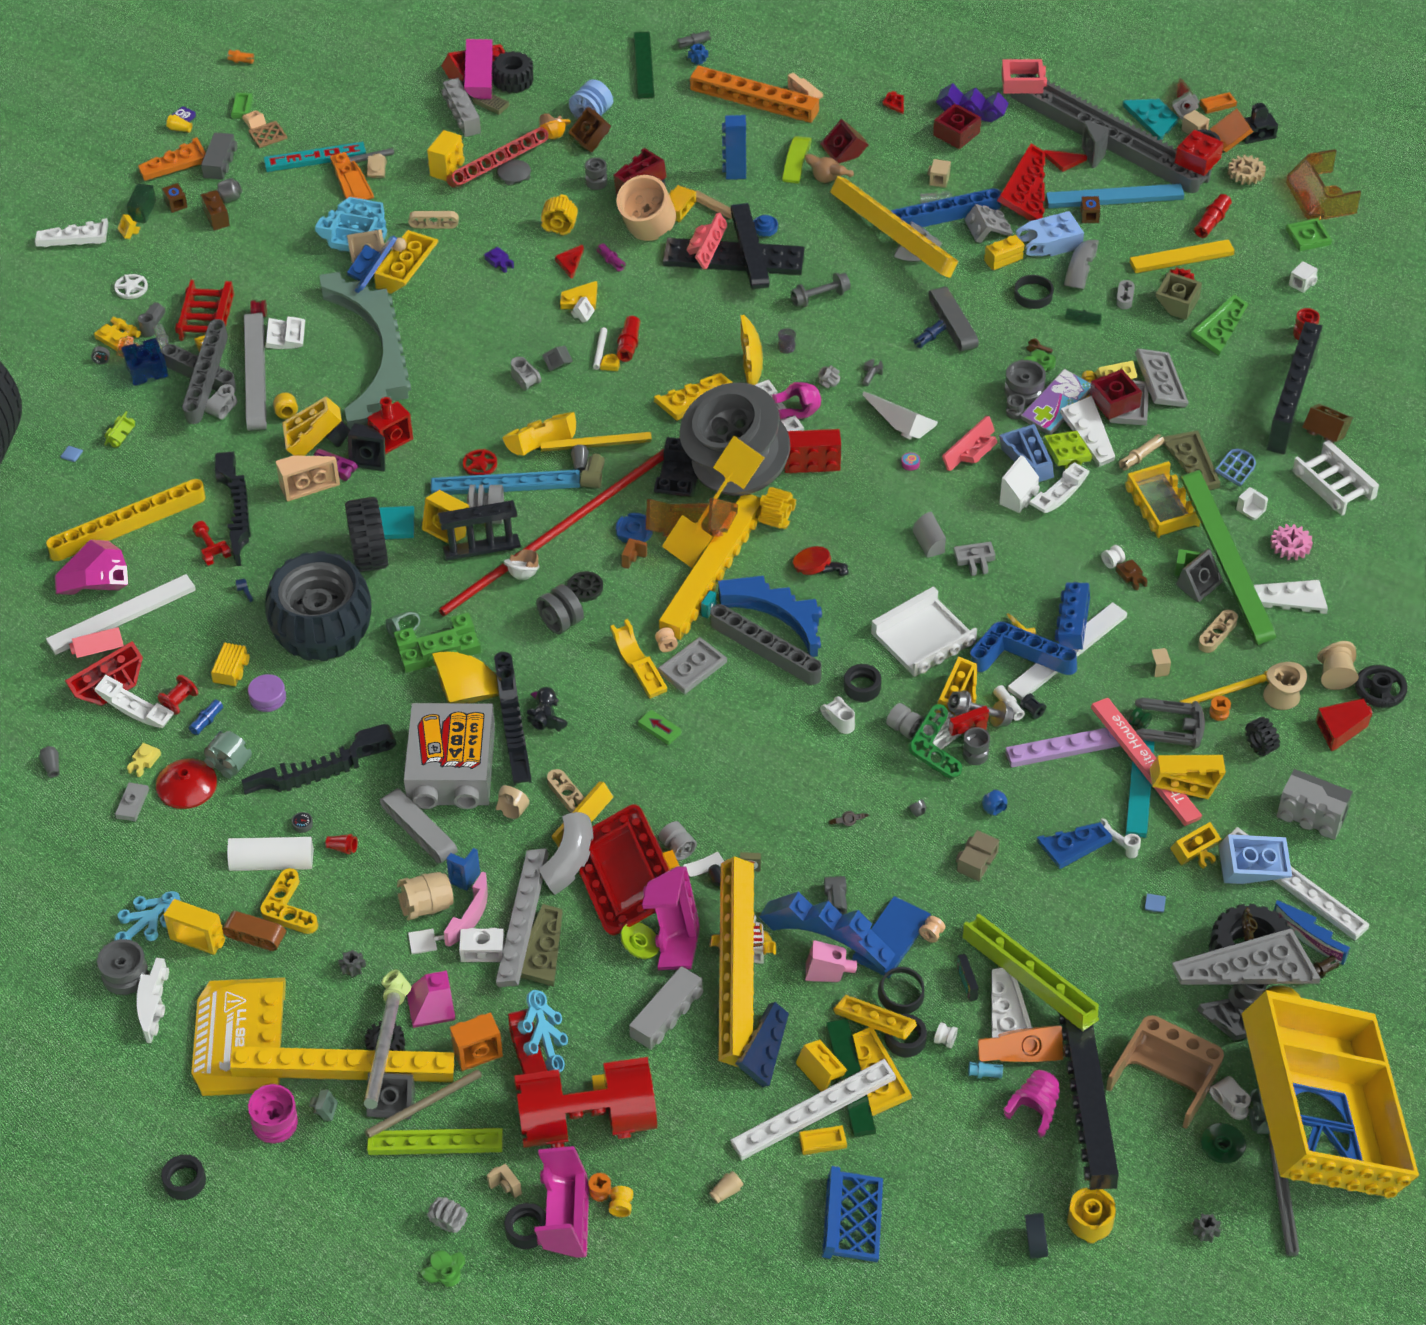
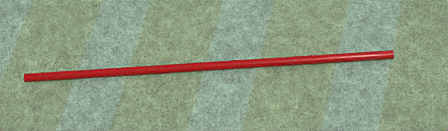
[439,437,680,616]

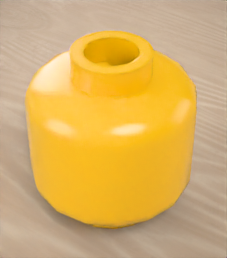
[273,393,298,419]

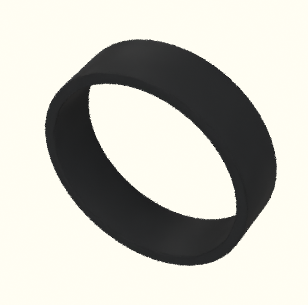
[1014,275,1054,309]

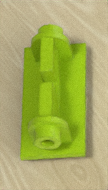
[104,411,135,448]

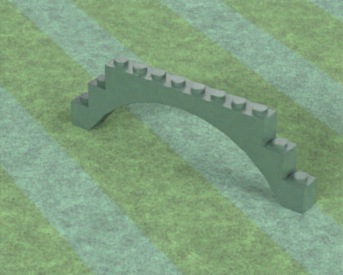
[319,272,411,430]

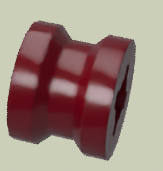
[250,300,267,317]

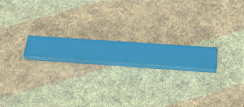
[1046,184,1184,208]
[431,470,581,495]

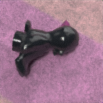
[526,687,567,732]

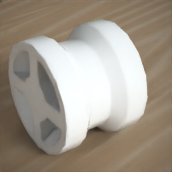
[1101,545,1125,569]
[934,1022,958,1049]

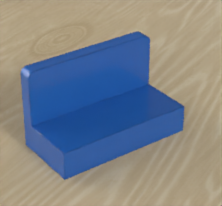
[446,848,480,891]

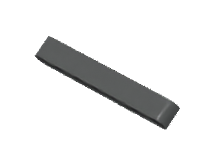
[182,319,228,424]
[710,604,822,685]

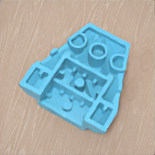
[315,197,387,251]

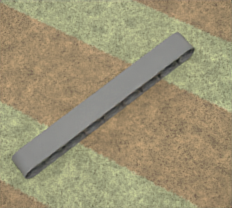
[244,313,267,431]

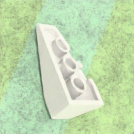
[862,392,938,439]

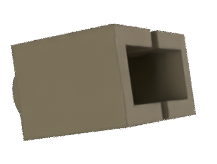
[956,830,999,881]

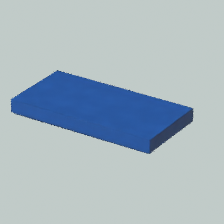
[852,896,931,978]

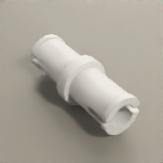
[993,685,1025,721]

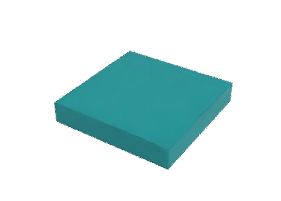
[379,506,415,539]

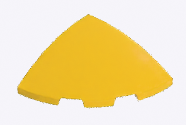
[740,315,763,385]
[432,652,499,704]

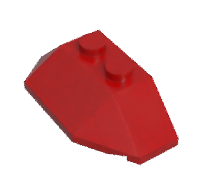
[65,641,143,706]

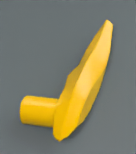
[1007,613,1036,634]

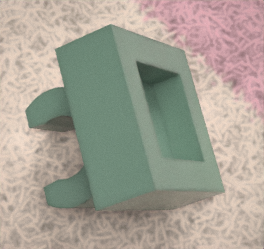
[309,1090,338,1121]

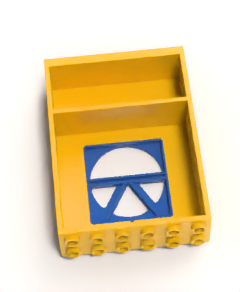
[1242,990,1419,1198]

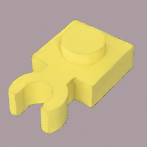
[127,743,161,777]

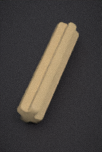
[696,190,732,219]

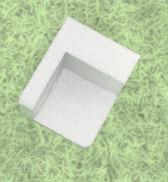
[1236,487,1268,521]

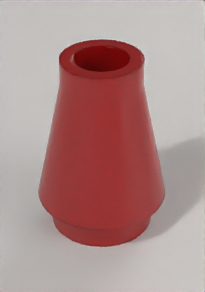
[325,834,358,855]

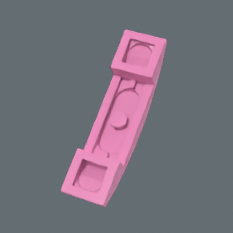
[444,872,488,947]

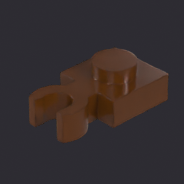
[1116,559,1148,591]

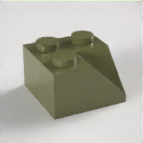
[1155,272,1202,320]

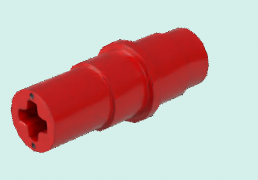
[1194,194,1232,238]
[617,316,640,362]

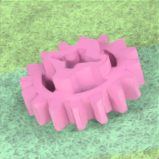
[1270,524,1313,560]

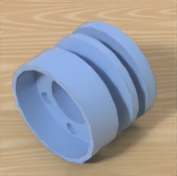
[569,79,613,119]

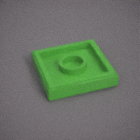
[1285,218,1332,251]

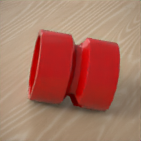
[1293,308,1320,341]

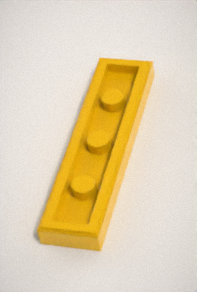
[551,782,613,848]
[834,995,917,1040]

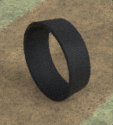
[878,967,925,1015]

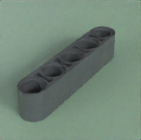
[928,286,979,352]
[162,344,236,393]

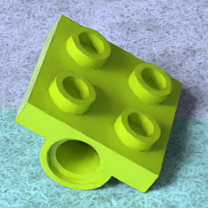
[1043,431,1092,470]

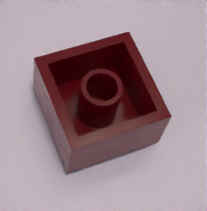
[933,104,981,149]
[1089,369,1142,420]

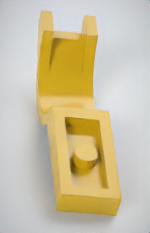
[610,619,667,699]

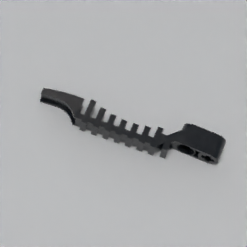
[215,451,251,566]
[494,652,532,785]
[241,724,396,795]

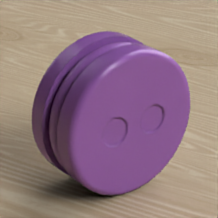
[248,674,286,712]

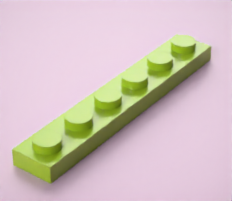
[367,1128,503,1155]

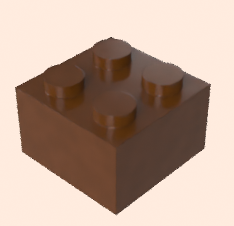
[1302,403,1353,443]

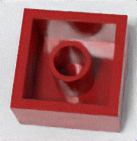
[1175,130,1224,176]

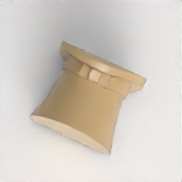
[1317,641,1359,690]
[1263,662,1307,710]

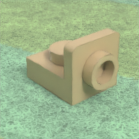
[487,1163,522,1199]

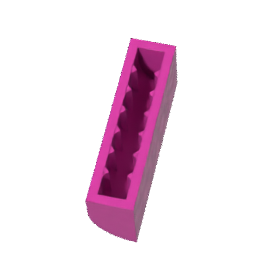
[465,39,493,99]

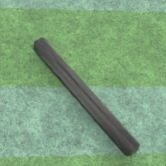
[1268,1134,1299,1256]

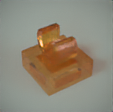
[116,336,139,357]

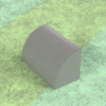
[913,511,946,558]

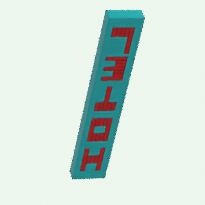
[264,142,366,172]

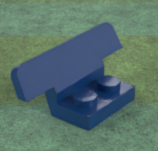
[347,235,397,293]

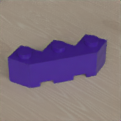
[936,83,1009,122]

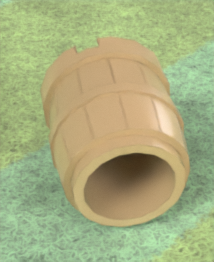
[397,872,453,920]

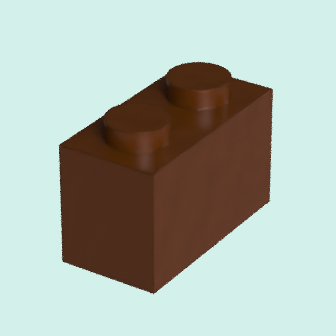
[200,190,230,231]

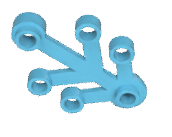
[114,891,180,941]
[518,990,568,1072]

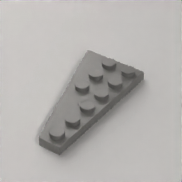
[1172,928,1320,985]

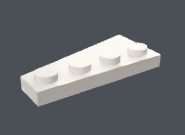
[991,968,1032,1038]

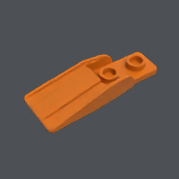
[330,152,374,200]
[978,1025,1063,1062]

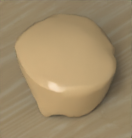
[496,785,530,819]

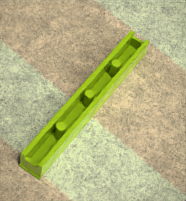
[962,914,1099,1031]

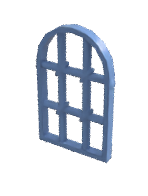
[1215,448,1256,487]

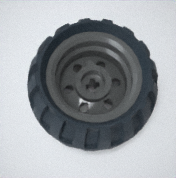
[265,551,372,661]

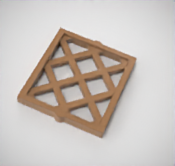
[248,121,287,148]

